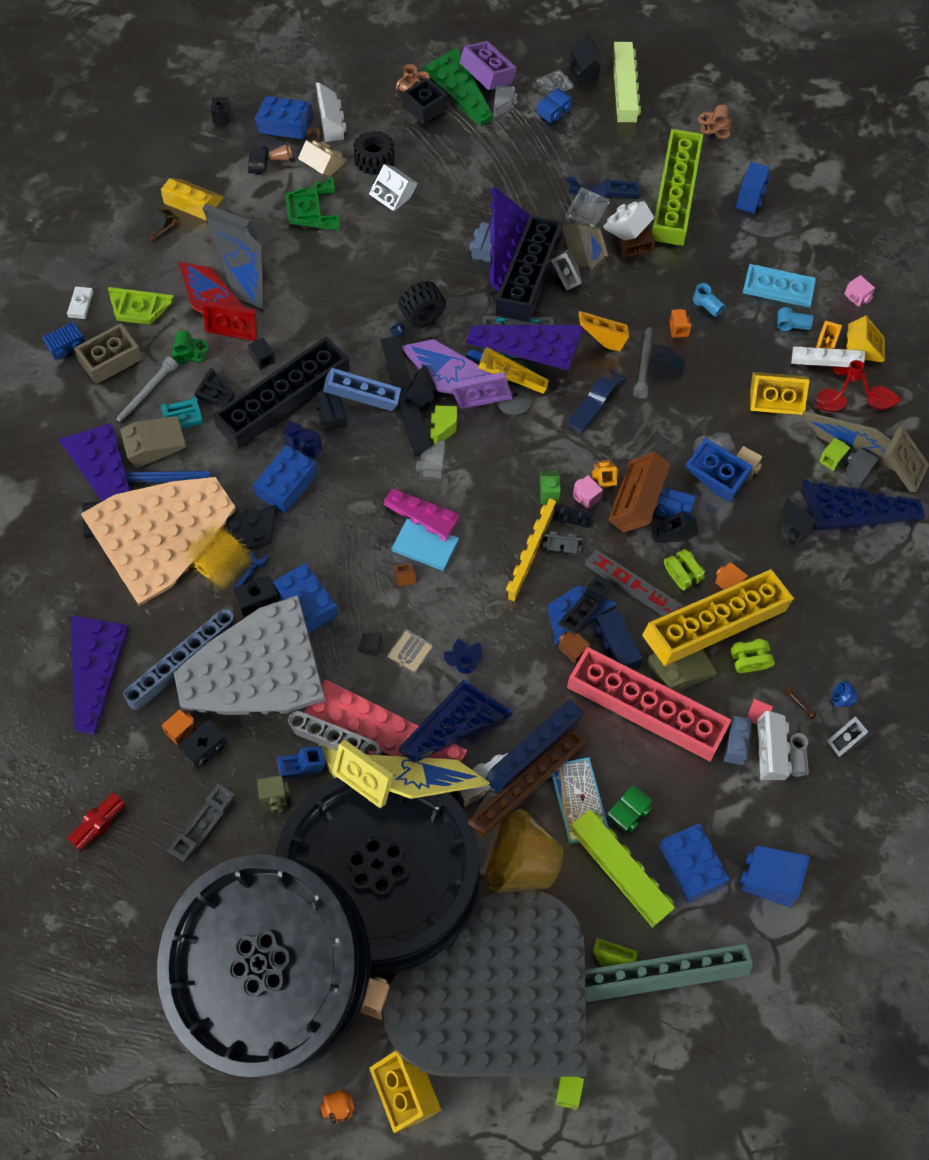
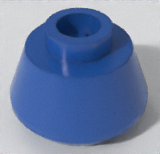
[832,681,858,707]

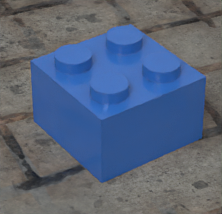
[736,162,771,214]

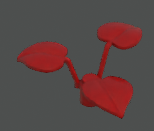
[816,347,901,412]

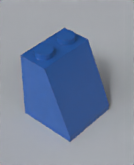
[740,846,810,908]

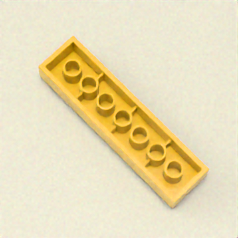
[642,569,794,666]

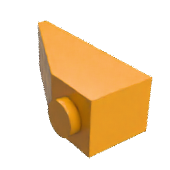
[578,311,629,352]

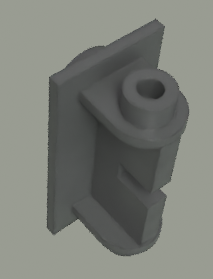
[543,532,582,554]

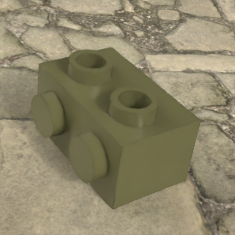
[257,775,291,813]

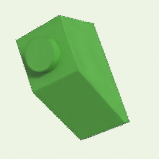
[540,470,560,504]

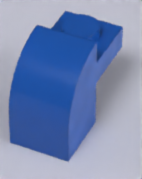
[276,746,326,780]

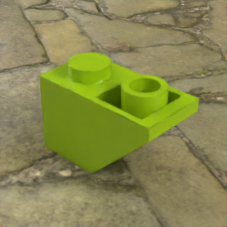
[431,406,457,446]

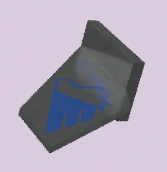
[202,203,263,310]

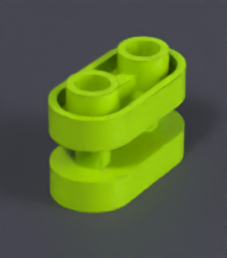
[664,549,705,590]
[730,638,775,673]

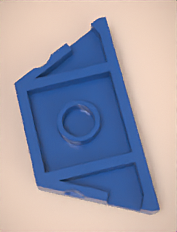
[548,585,616,646]

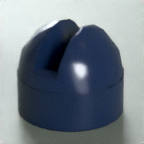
[390,322,405,337]

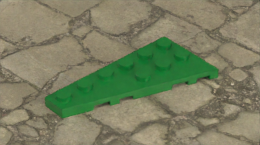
[421,47,493,127]

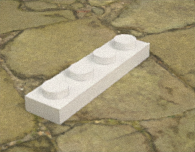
[791,347,865,367]

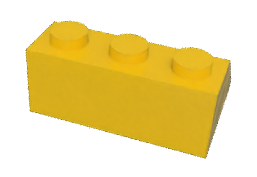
[160,178,223,221]
[750,372,809,415]
[369,1051,441,1133]

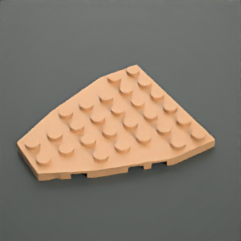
[81,477,236,606]

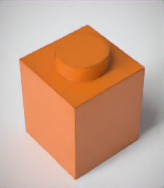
[715,562,748,590]

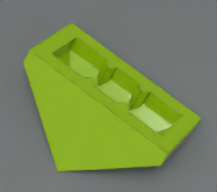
[593,938,638,967]

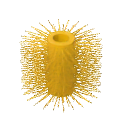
[182,522,253,589]

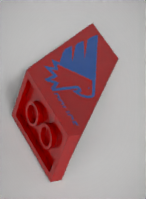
[178,262,257,341]

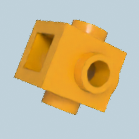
[592,460,619,488]

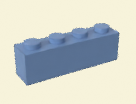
[323,368,401,411]

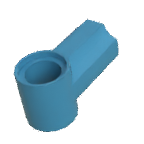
[693,283,726,317]
[777,308,813,331]

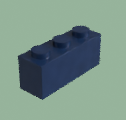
[594,609,642,670]

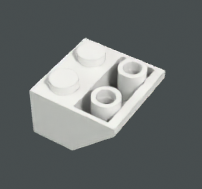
[369,164,418,211]
[603,201,654,241]

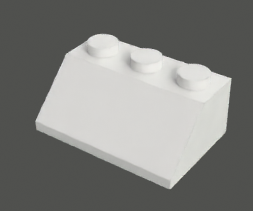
[316,83,346,142]
[757,711,792,780]

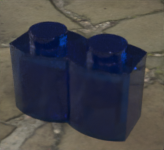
[282,422,322,458]

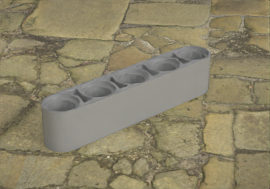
[288,711,382,755]

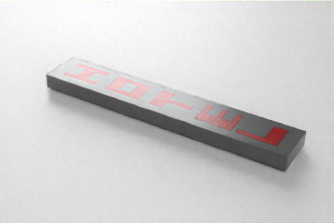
[585,549,685,616]

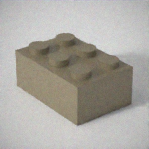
[74,323,142,384]

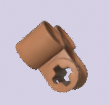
[396,64,430,92]
[698,105,731,139]

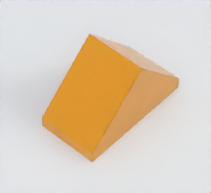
[816,320,842,349]

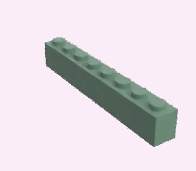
[585,944,753,1002]

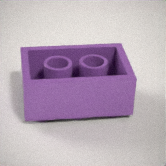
[460,41,517,90]

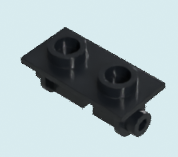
[554,503,594,528]

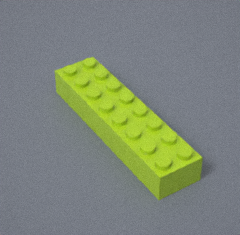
[652,129,703,246]

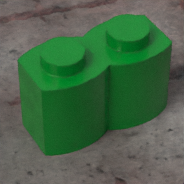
[606,785,653,834]

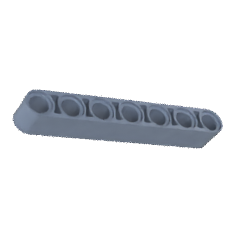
[124,609,236,710]

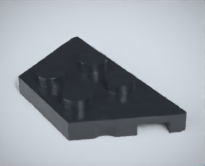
[217,505,277,553]

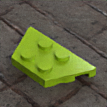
[108,287,174,325]

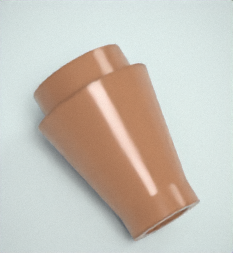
[269,144,294,161]

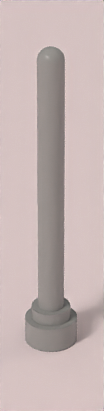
[116,357,178,423]

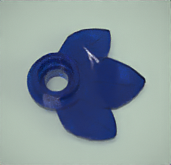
[444,639,482,674]

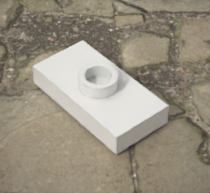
[67,286,93,319]

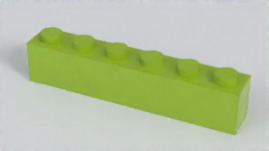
[569,809,675,928]

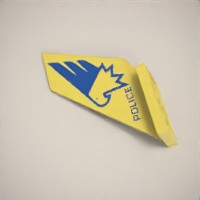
[332,740,490,808]

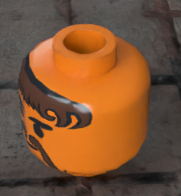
[320,1089,355,1124]

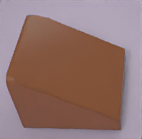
[393,562,416,587]

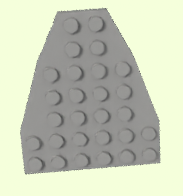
[173,595,326,715]

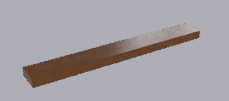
[468,729,587,837]

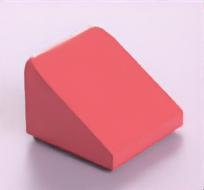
[746,698,773,725]

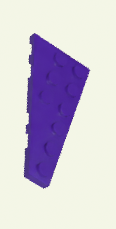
[490,187,530,292]
[466,325,583,370]
[58,423,131,501]
[71,615,129,735]

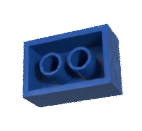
[254,96,314,139]
[253,445,318,513]
[273,563,338,633]
[659,823,730,903]

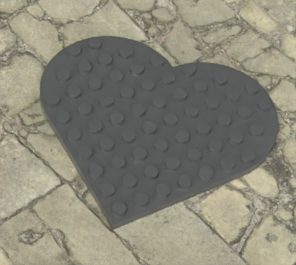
[383,888,587,1077]

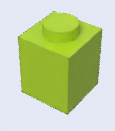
[819,438,850,471]
[555,1077,584,1110]

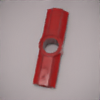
[67,792,126,851]

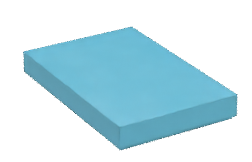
[392,518,459,571]

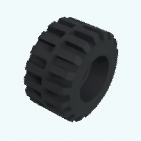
[353,130,395,175]
[398,281,446,327]

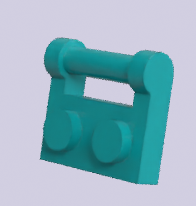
[160,396,203,429]

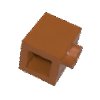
[558,631,590,664]

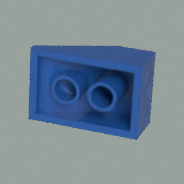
[685,438,753,503]

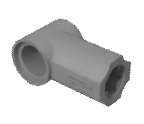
[787,733,809,777]

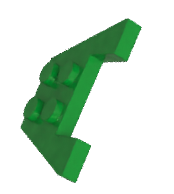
[285,177,340,231]

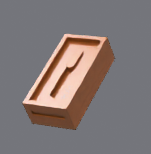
[608,452,670,532]

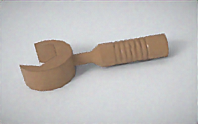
[306,122,321,139]

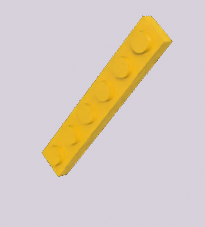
[506,498,556,602]

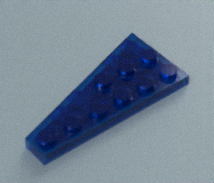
[802,479,925,531]
[398,679,513,763]

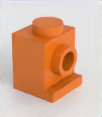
[669,309,691,337]

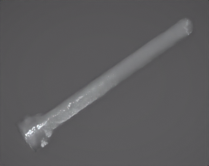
[633,327,652,398]

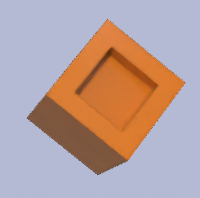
[161,709,196,745]

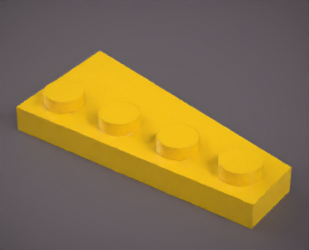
[478,347,549,394]

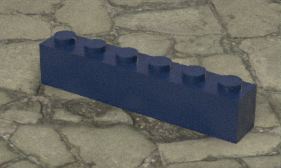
[485,699,584,794]

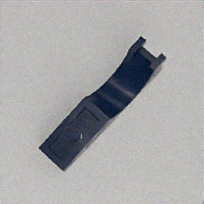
[566,177,641,202]
[567,369,626,433]

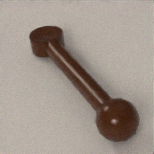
[149,219,179,241]
[784,686,816,719]

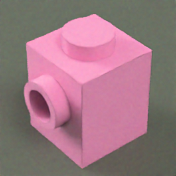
[845,275,875,307]
[573,475,603,510]

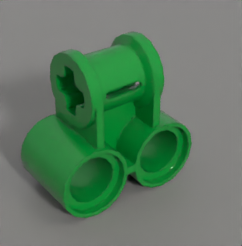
[171,330,208,365]

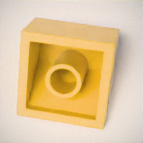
[846,315,885,362]

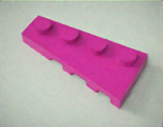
[384,489,460,542]

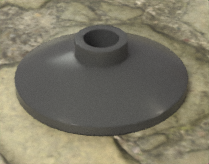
[497,385,532,415]

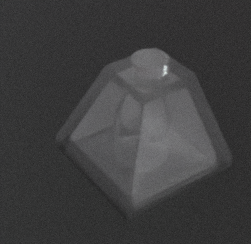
[565,187,611,227]

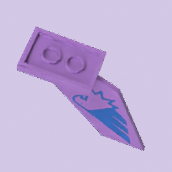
[400,339,512,409]

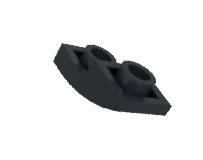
[248,146,269,175]

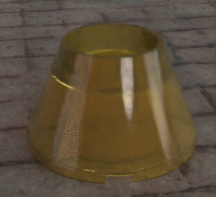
[487,809,563,893]

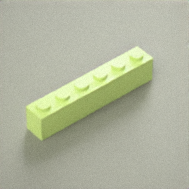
[612,42,641,122]

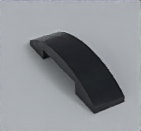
[558,575,613,635]

